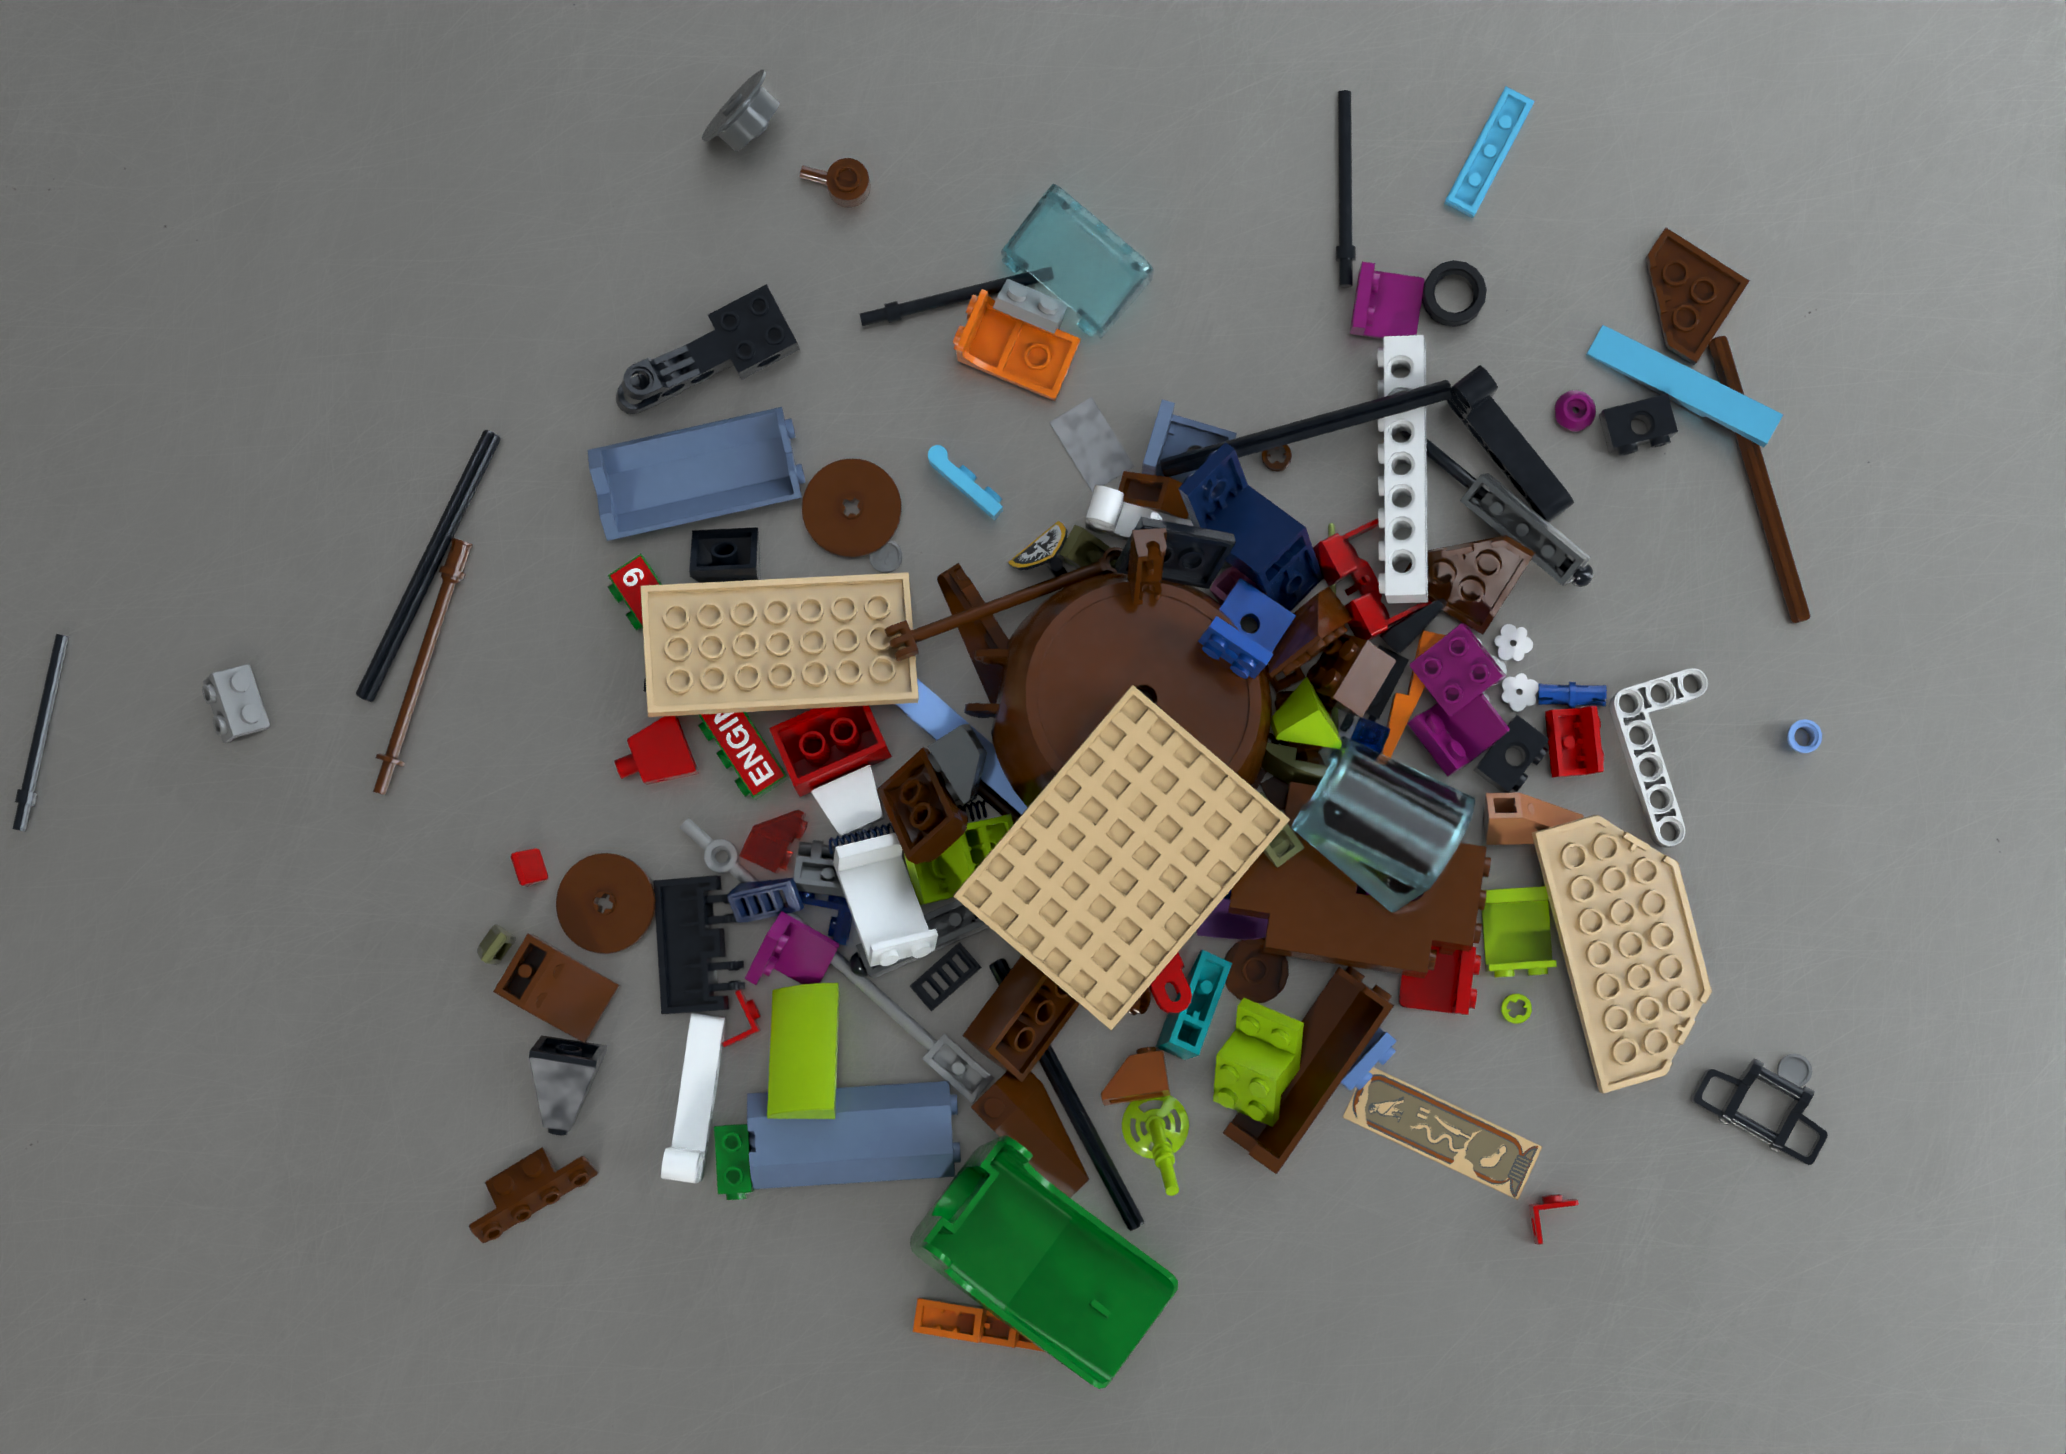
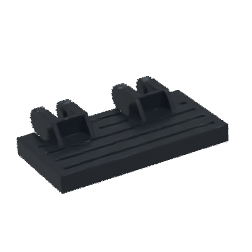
[653,875,745,1014]

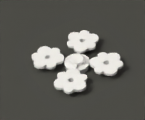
[1477,624,1539,712]

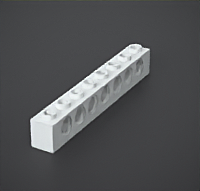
[1378,335,1428,603]

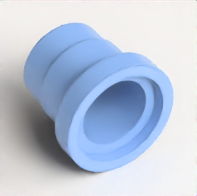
[1787,719,1822,753]

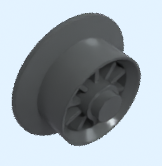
[702,69,780,152]

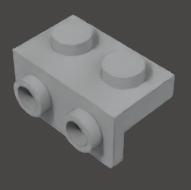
[993,279,1068,334]
[202,664,270,743]

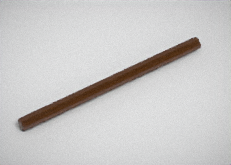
[1708,336,1811,623]

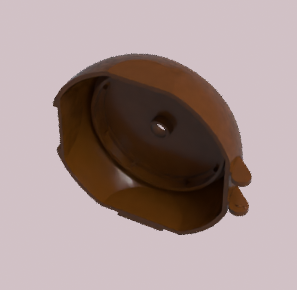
[964,573,1272,807]

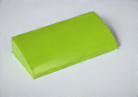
[767,983,840,1119]

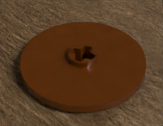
[802,458,902,558]
[556,853,655,954]

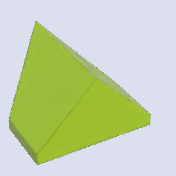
[1271,677,1342,749]

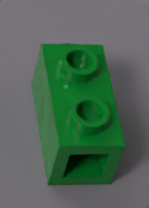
[714,1124,754,1200]

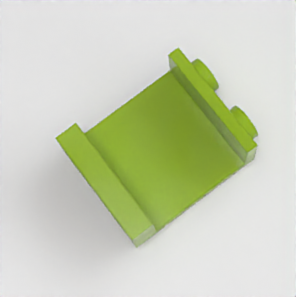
[1481,886,1557,978]

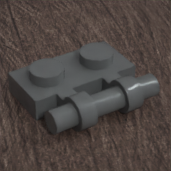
[793,840,845,897]

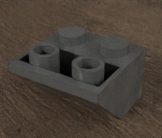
[927,724,987,804]

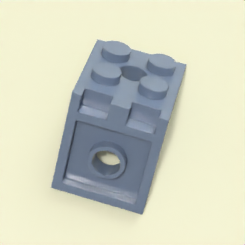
[1142,399,1237,483]

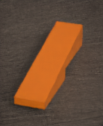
[1379,630,1446,762]

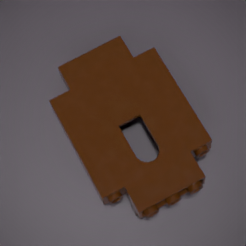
[1228,782,1491,978]

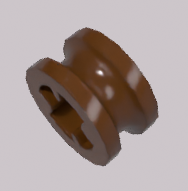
[1262,445,1292,472]

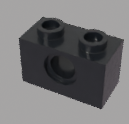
[1599,393,1678,456]
[1474,715,1549,793]

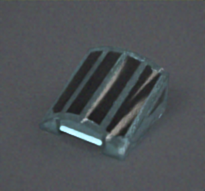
[1291,736,1475,912]

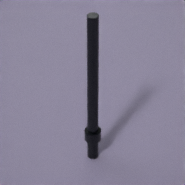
[1336,90,1356,287]
[859,266,1055,326]
[12,634,69,832]

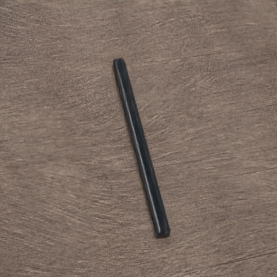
[1160,380,1453,477]
[356,430,501,702]
[989,958,1144,1231]

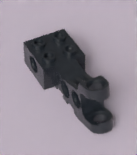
[616,284,800,414]

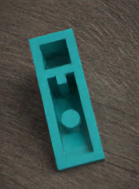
[1156,950,1232,1060]

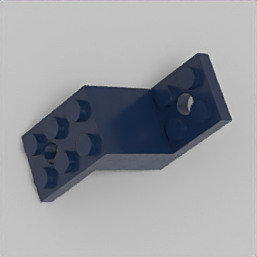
[1178,442,1324,612]

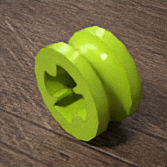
[1501,994,1532,1024]

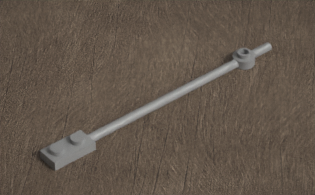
[680,818,995,1103]

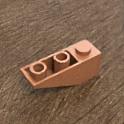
[1483,792,1584,845]

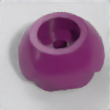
[1555,390,1596,432]

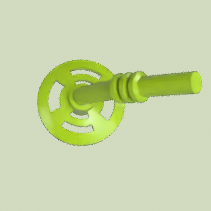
[1122,1096,1189,1196]

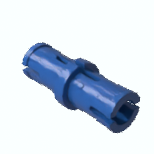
[1538,682,1607,708]

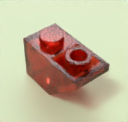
[739,810,809,874]

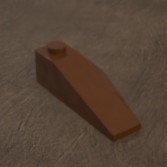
[971,1071,1089,1198]

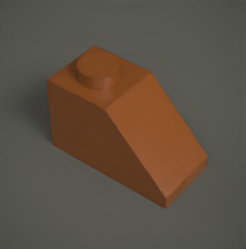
[1118,471,1189,519]
[1101,1047,1171,1106]

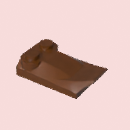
[877,747,968,864]

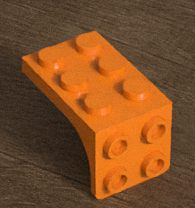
[953,289,1081,401]

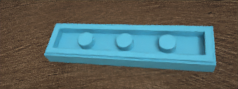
[1444,86,1535,218]

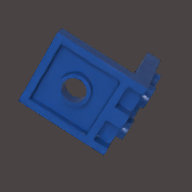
[1198,578,1296,679]

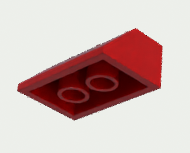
[769,705,892,797]

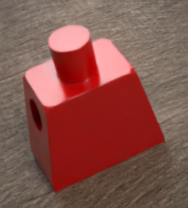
[614,716,699,785]

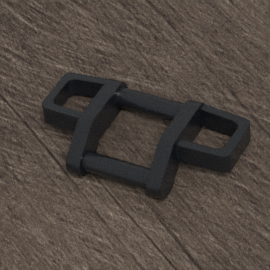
[1692,1058,1828,1165]

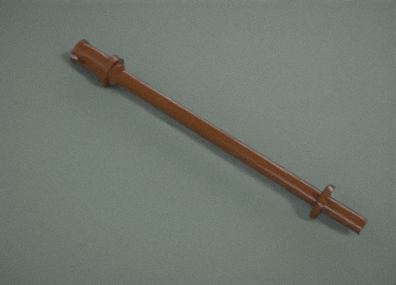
[373,538,473,795]

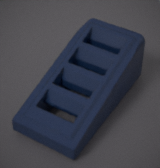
[727,878,804,923]

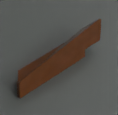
[937,563,1009,704]

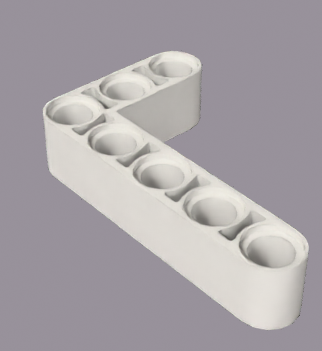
[1085,485,1232,569]
[1609,668,1708,848]
[661,1012,726,1184]

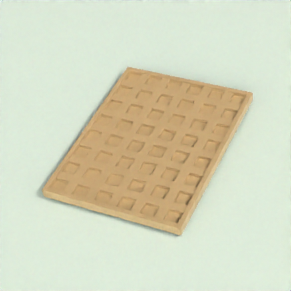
[953,685,1290,1031]

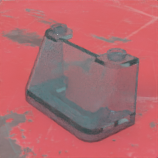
[1001,184,1154,339]

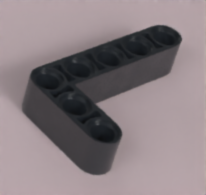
[1446,365,1574,523]

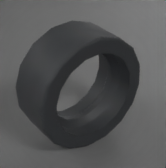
[1422,260,1487,327]

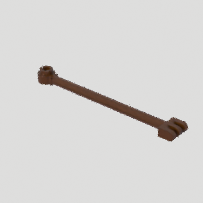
[885,547,1123,661]

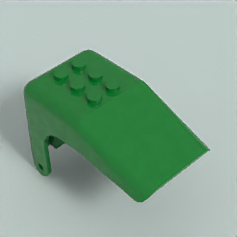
[910,1135,1178,1389]

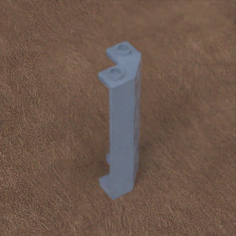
[587,407,806,541]
[747,1081,961,1189]

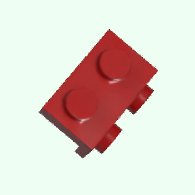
[1545,706,1604,778]

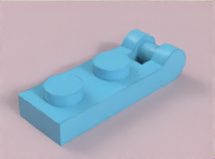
[928,445,1003,521]

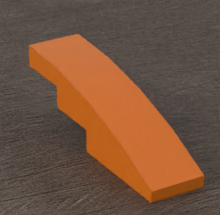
[913,1298,1045,1352]

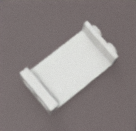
[833,833,938,967]

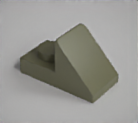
[1059,525,1117,576]

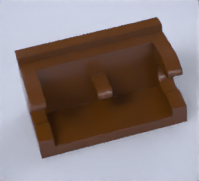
[1127,528,1167,605]

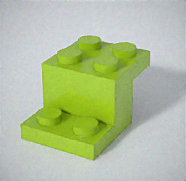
[904,814,1013,905]
[1213,998,1304,1127]

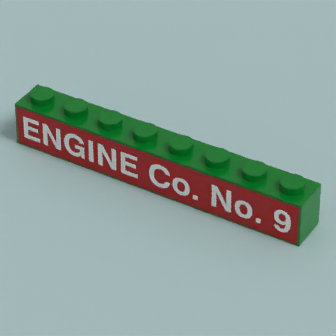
[607,554,789,800]

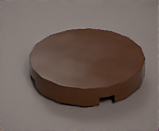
[1224,938,1289,1003]

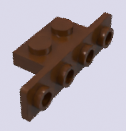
[469,1147,598,1243]

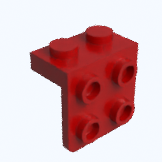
[1398,946,1481,1015]

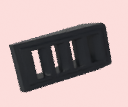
[1380,598,1448,653]
[910,942,982,1012]

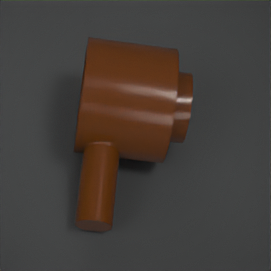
[799,158,871,208]

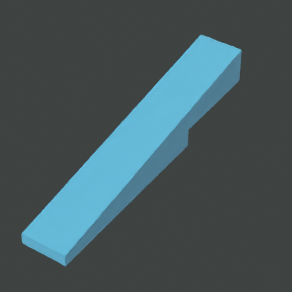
[1586,325,1783,447]

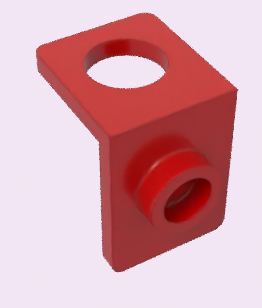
[722,990,761,1047]
[1529,1194,1579,1245]

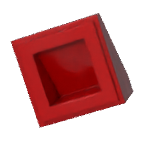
[510,848,548,887]

